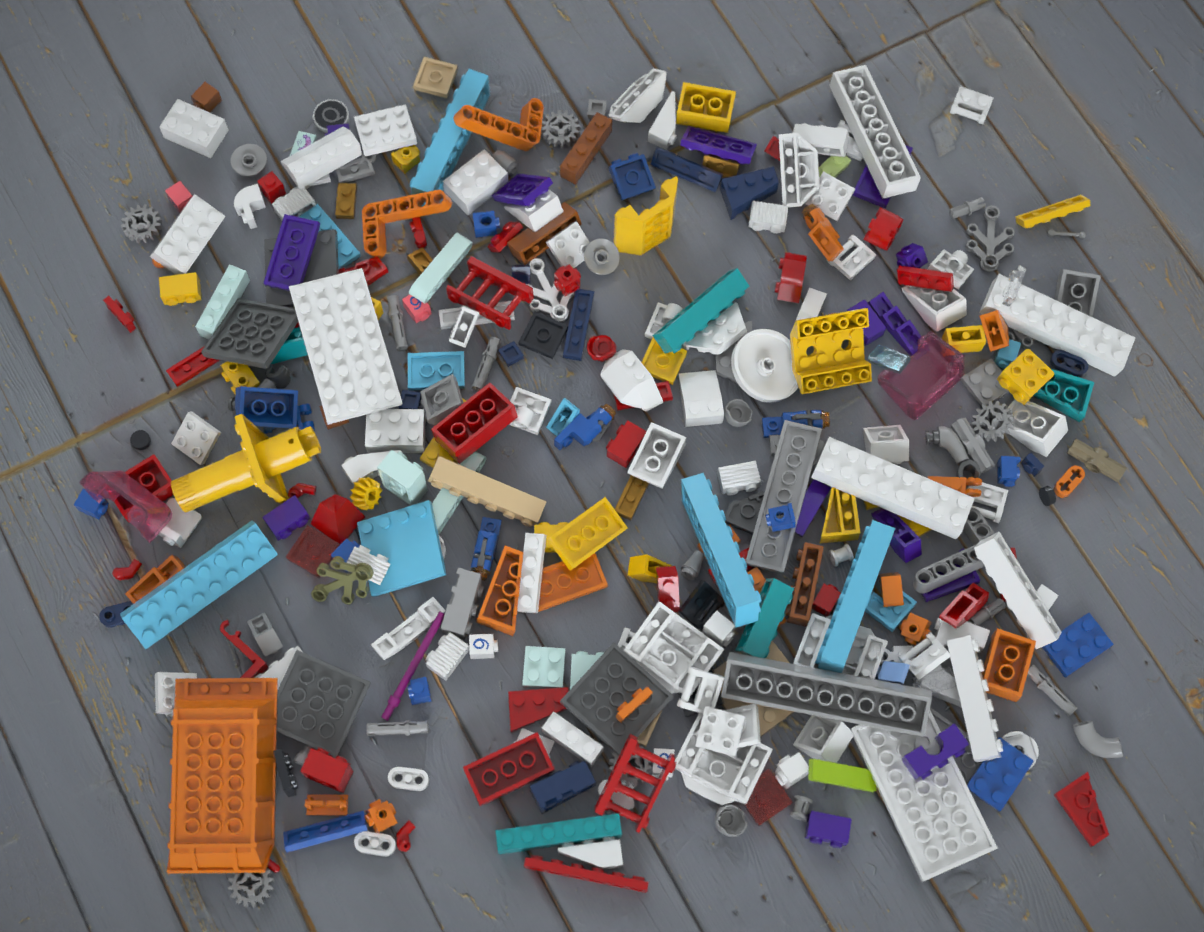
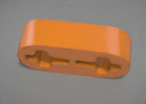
[1054,465,1085,498]

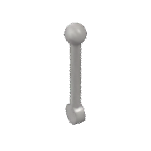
[1047,229,1086,239]

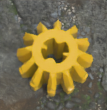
[349,477,383,510]

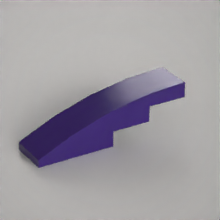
[867,292,930,361]

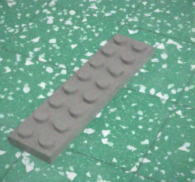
[746,420,822,574]

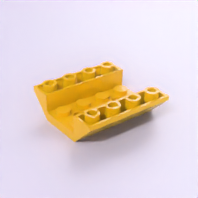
[614,176,678,256]
[790,308,872,394]

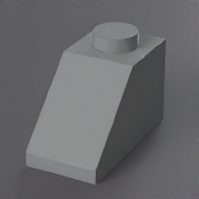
[247,612,283,657]

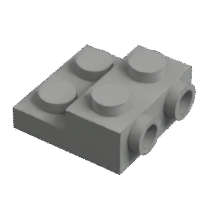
[420,374,463,426]

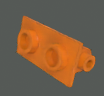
[305,794,348,816]

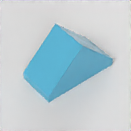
[546,398,580,436]

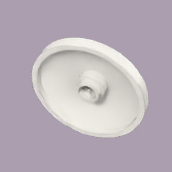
[731,329,798,403]

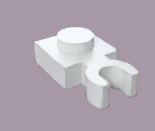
[880,646,914,665]

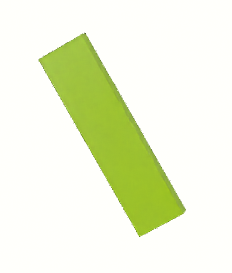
[808,759,876,792]

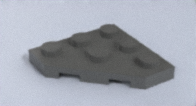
[725,491,765,535]

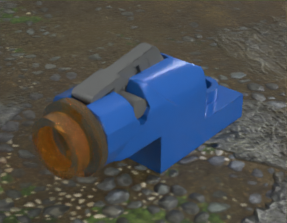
[554,404,616,450]
[762,410,830,438]
[470,517,502,581]

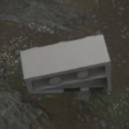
[441,568,485,640]

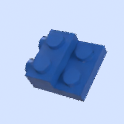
[608,153,656,201]

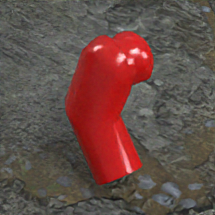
[288,483,317,499]
[112,559,142,580]
[396,820,416,852]

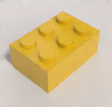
[676,82,736,133]

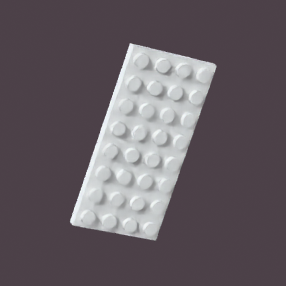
[289,268,402,425]
[850,710,997,882]

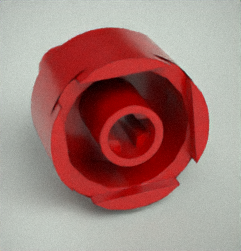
[863,207,904,251]

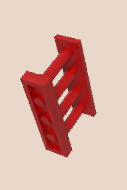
[446,256,534,330]
[594,734,677,833]

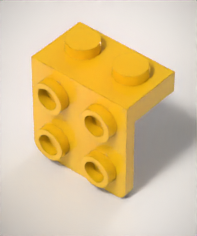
[996,349,1054,405]

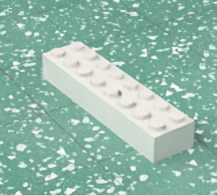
[829,65,921,198]
[979,274,1135,377]
[811,437,975,539]

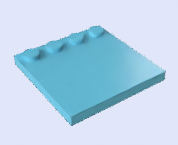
[357,500,447,597]

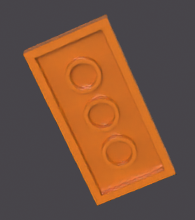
[534,553,608,614]

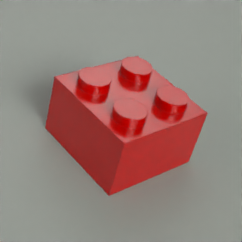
[300,748,354,793]

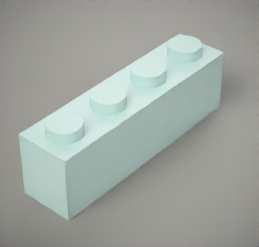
[195,264,250,339]

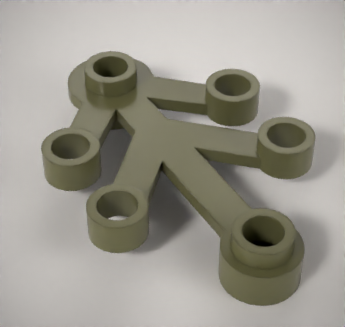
[311,556,374,605]

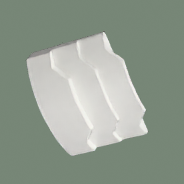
[624,601,725,696]
[793,613,888,679]
[675,713,773,806]

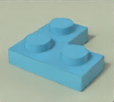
[865,592,917,633]

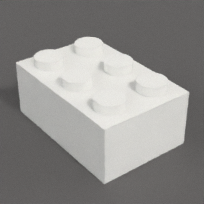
[160,99,229,158]
[443,150,508,215]
[365,409,426,453]

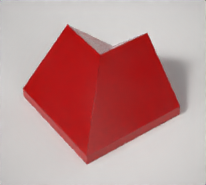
[310,494,365,545]

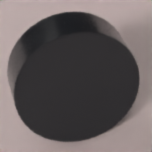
[130,430,151,450]
[1039,486,1056,506]

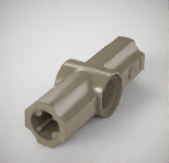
[1067,438,1127,482]

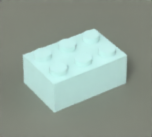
[377,449,428,506]

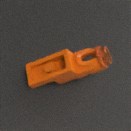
[802,204,844,262]

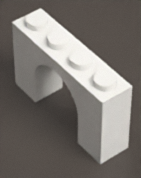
[915,618,990,707]

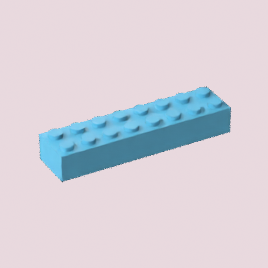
[410,69,490,206]
[681,473,761,628]
[120,520,278,649]
[815,520,895,673]

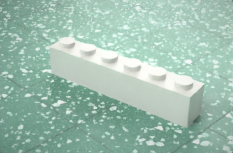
[974,532,1062,649]
[947,635,1003,762]

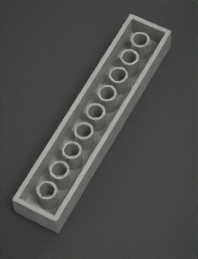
[721,652,932,737]

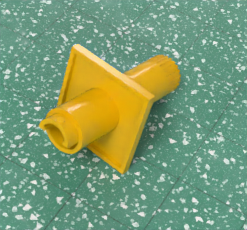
[171,414,321,513]

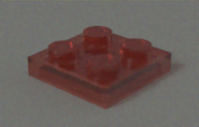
[286,525,340,578]
[743,769,793,827]

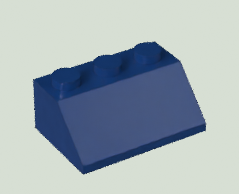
[235,386,298,429]

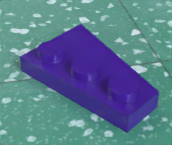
[921,547,981,602]

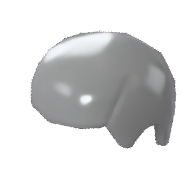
[724,399,753,427]
[715,804,748,837]

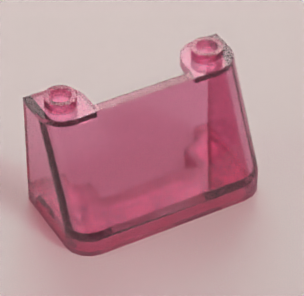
[878,331,964,420]
[79,470,172,543]

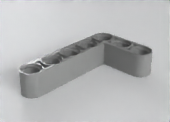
[913,507,994,593]

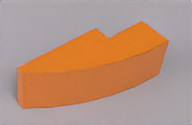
[125,555,186,604]

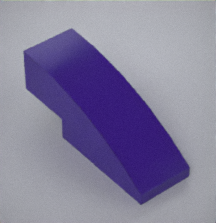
[795,479,831,537]

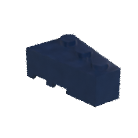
[720,166,779,220]
[530,761,596,814]

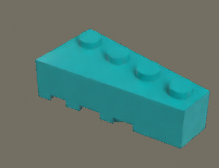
[1033,369,1094,422]

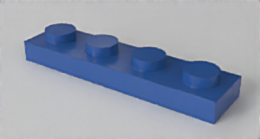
[283,811,368,853]

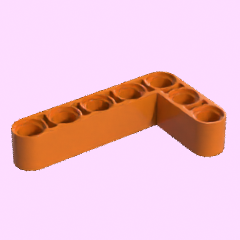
[453,98,544,151]
[362,190,452,259]

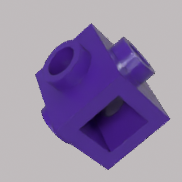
[895,243,928,268]

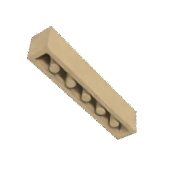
[428,456,546,527]

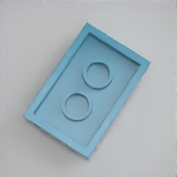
[408,351,465,391]

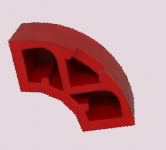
[775,252,807,303]

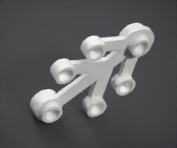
[526,258,574,322]

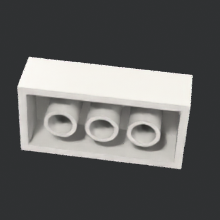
[150,194,225,275]

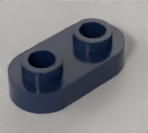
[1050,350,1088,377]
[99,601,133,628]

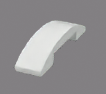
[371,597,446,660]

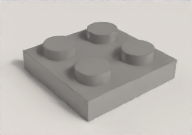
[960,358,1009,407]

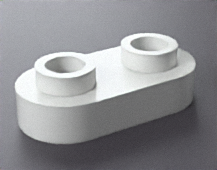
[388,767,429,791]
[354,831,396,856]

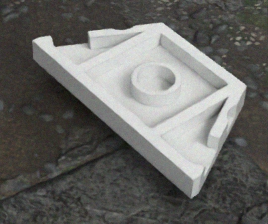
[682,302,747,355]

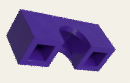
[901,724,969,780]

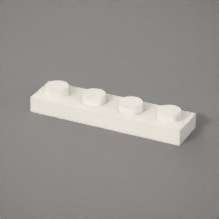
[517,533,547,613]

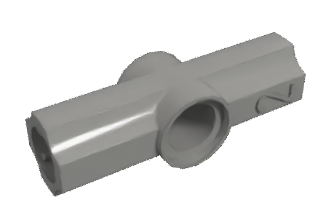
[950,418,995,474]

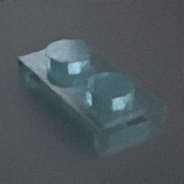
[868,344,910,374]

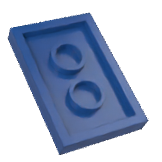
[1042,613,1114,678]
[967,737,1034,812]

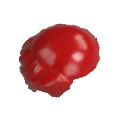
[586,335,616,362]

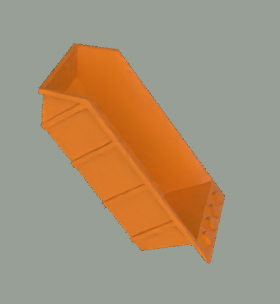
[167,678,278,873]

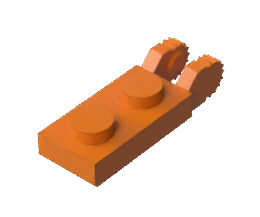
[928,476,982,497]

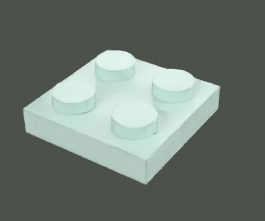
[523,646,565,688]

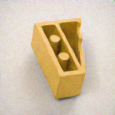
[820,487,860,543]

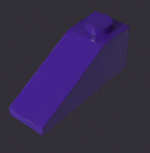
[871,508,922,563]

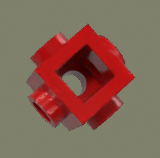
[553,264,581,296]

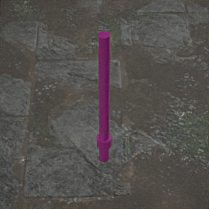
[381,611,445,721]

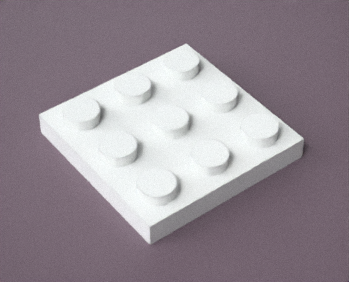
[354,104,417,157]

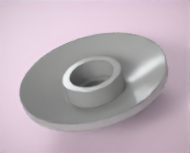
[231,144,267,176]
[584,239,620,275]

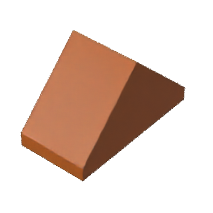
[980,310,1009,352]
[878,572,904,607]

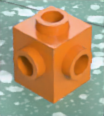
[900,613,932,645]
[364,799,397,833]

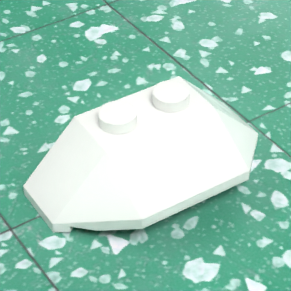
[609,68,667,123]
[779,133,820,208]
[600,349,663,411]

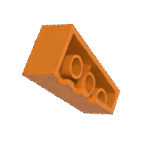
[476,545,523,636]

